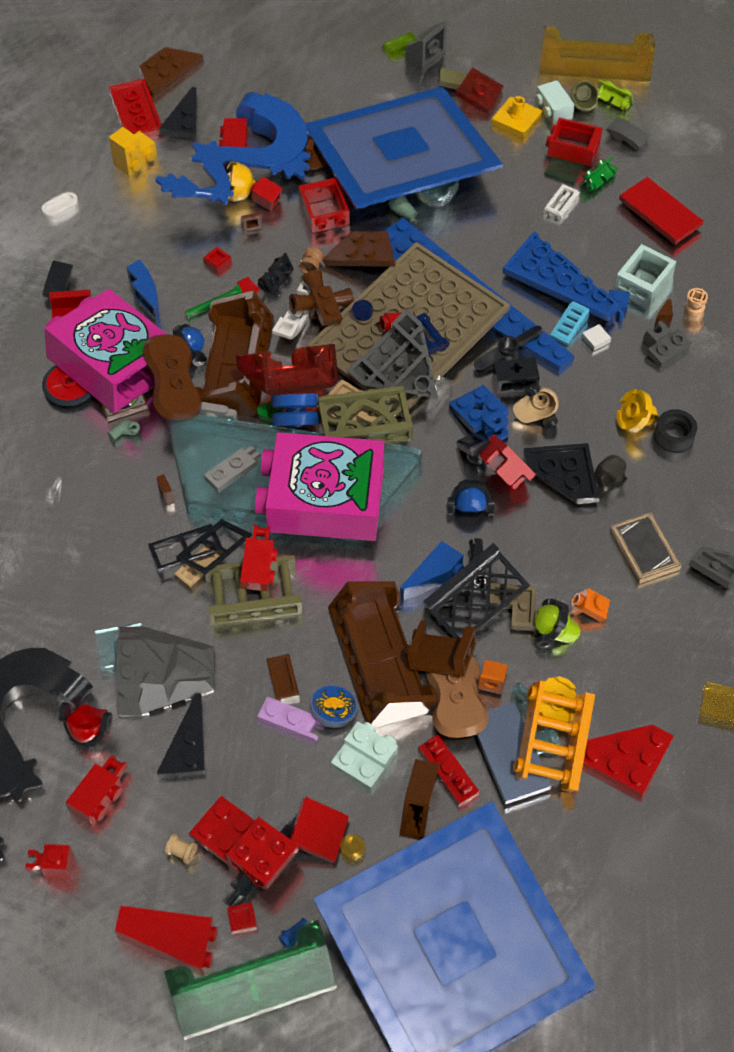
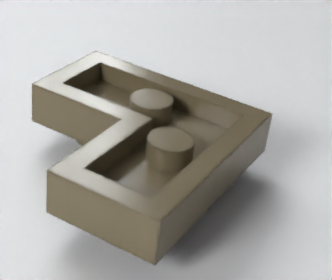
[489,583,537,631]

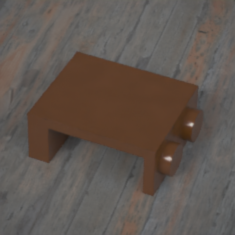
[405,620,477,677]

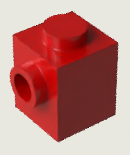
[250,176,283,212]

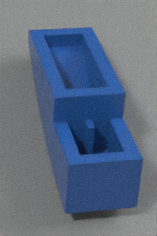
[126,259,160,321]

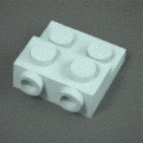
[331,722,398,791]

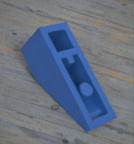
[400,541,464,601]

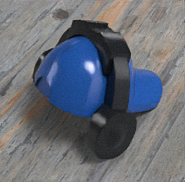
[172,324,207,366]
[446,479,495,516]

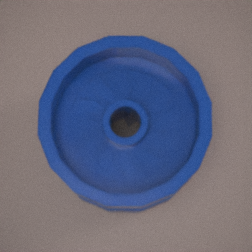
[271,394,320,428]

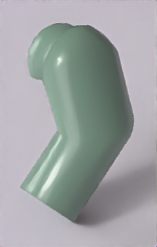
[107,420,140,441]

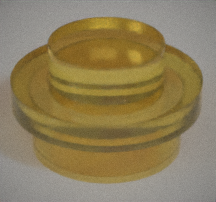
[340,834,366,859]

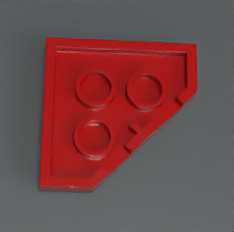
[583,724,674,798]

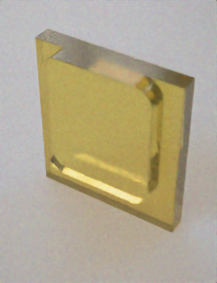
[700,681,734,725]

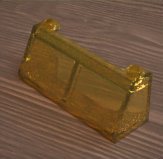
[540,26,655,82]

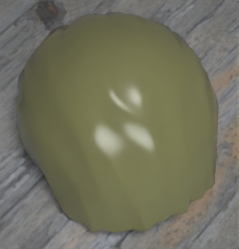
[570,80,599,111]

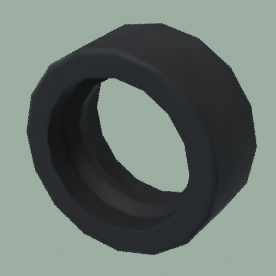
[654,409,698,451]

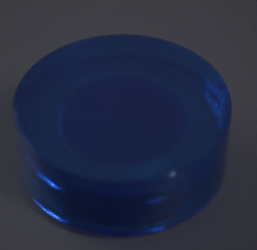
[352,300,373,321]

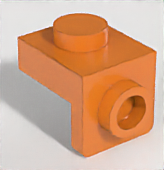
[571,588,610,622]

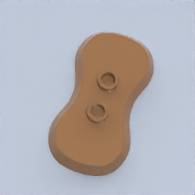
[425,655,489,738]

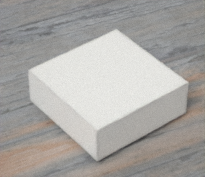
[582,325,611,351]

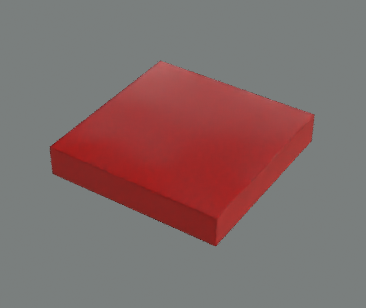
[289,796,349,863]

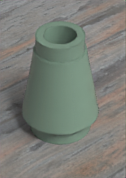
[388,196,418,221]

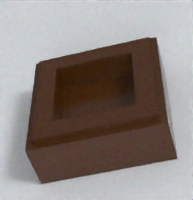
[156,474,174,505]

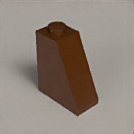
[399,759,439,839]

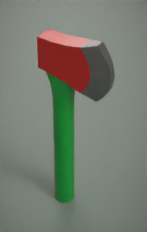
[184,277,265,319]

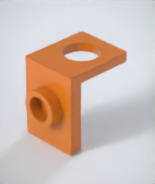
[478,660,508,695]

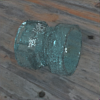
[535,727,560,755]

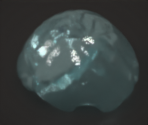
[415,181,458,208]

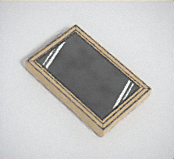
[610,512,681,584]

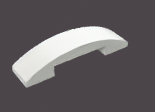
[272,281,310,340]

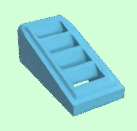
[550,301,589,346]

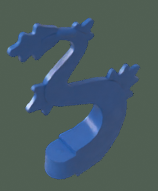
[155,92,311,205]

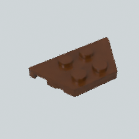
[139,47,204,97]
[323,231,396,267]

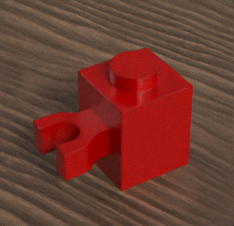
[25,844,74,880]

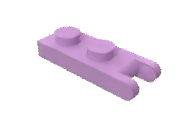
[257,697,324,743]

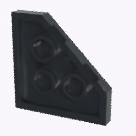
[523,443,599,504]

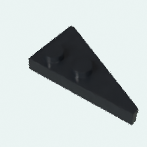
[159,87,197,139]
[157,693,205,778]

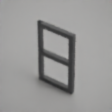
[176,519,252,575]
[148,524,224,572]

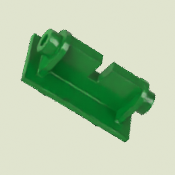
[579,157,617,192]

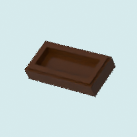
[266,654,300,702]

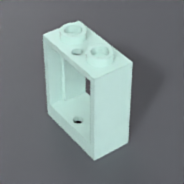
[614,244,677,305]

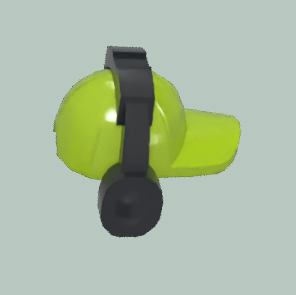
[535,598,581,649]

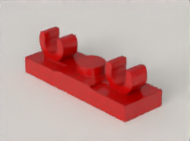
[418,735,480,807]

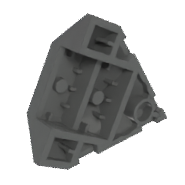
[347,308,438,399]

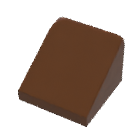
[240,212,262,232]
[654,299,673,328]

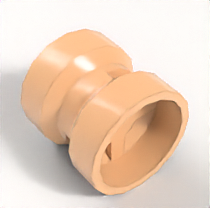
[684,288,708,317]

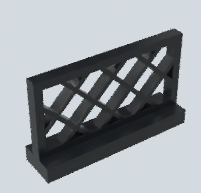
[423,543,530,639]

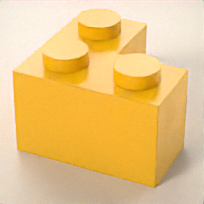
[109,127,157,176]

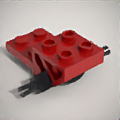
[189,796,299,907]

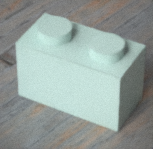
[535,80,575,125]

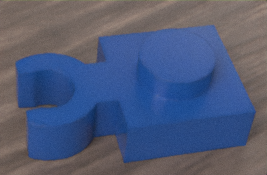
[608,289,630,323]

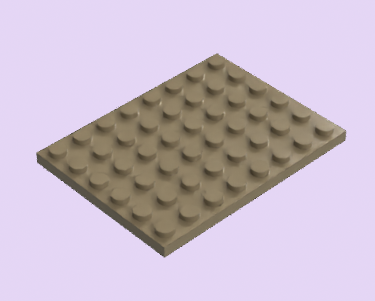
[307,242,510,417]

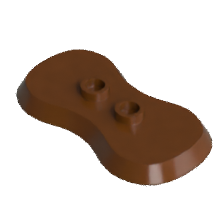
[143,334,202,421]

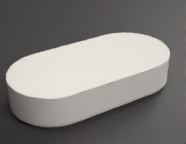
[41,192,78,220]

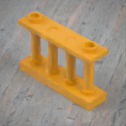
[513,680,595,792]

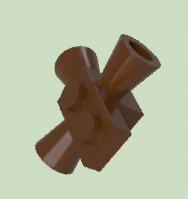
[289,270,354,326]

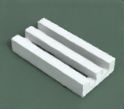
[544,184,580,221]

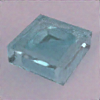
[511,682,529,711]

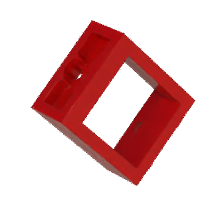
[545,117,603,166]
[299,178,350,233]

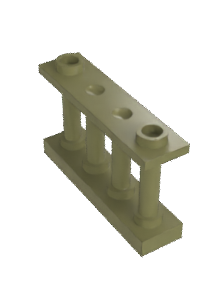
[205,555,303,626]

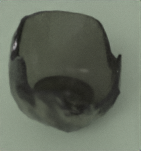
[594,455,628,493]

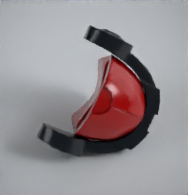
[58,702,113,746]

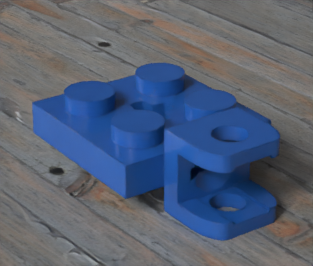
[449,385,509,440]

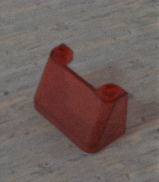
[236,344,338,395]

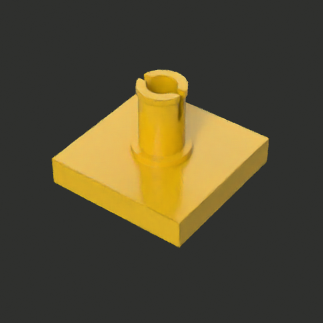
[491,96,543,139]

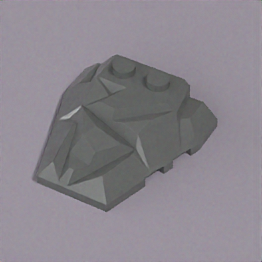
[116,626,214,717]

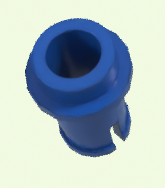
[278,918,313,950]

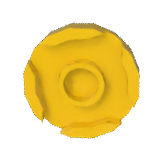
[616,389,659,432]
[539,677,577,722]

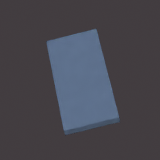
[476,702,551,805]

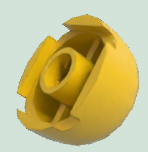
[226,161,256,202]

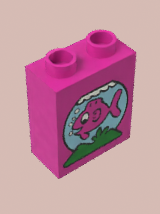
[44,289,166,413]
[255,432,385,541]

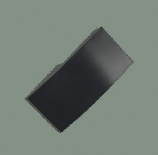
[42,260,73,298]

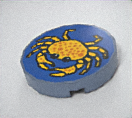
[309,685,358,728]

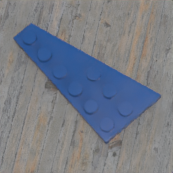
[503,231,619,321]

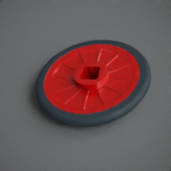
[42,365,92,406]

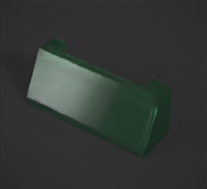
[164,920,336,1040]

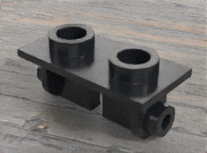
[257,253,293,295]

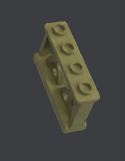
[318,386,413,444]

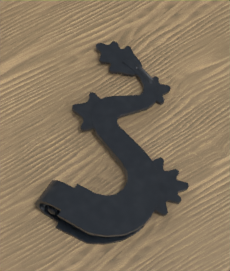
[0,648,93,861]

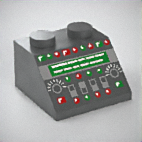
[405,21,447,70]

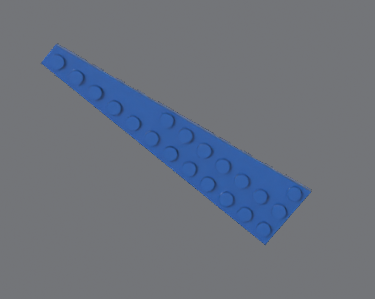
[384,218,574,372]

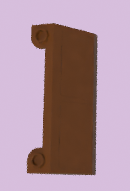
[196,290,274,416]
[328,581,438,727]

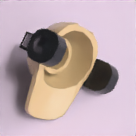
[513,382,559,428]

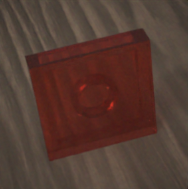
[455,67,504,114]

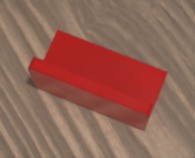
[49,289,92,318]

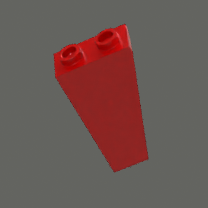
[115,905,218,976]

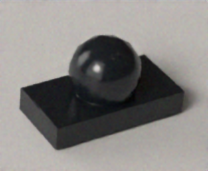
[456,433,490,465]

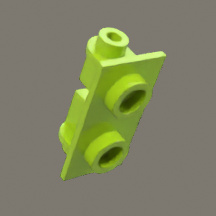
[597,80,633,110]

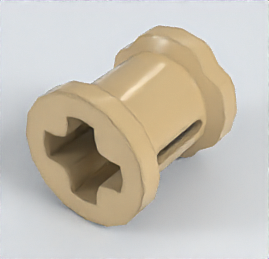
[164,833,198,865]

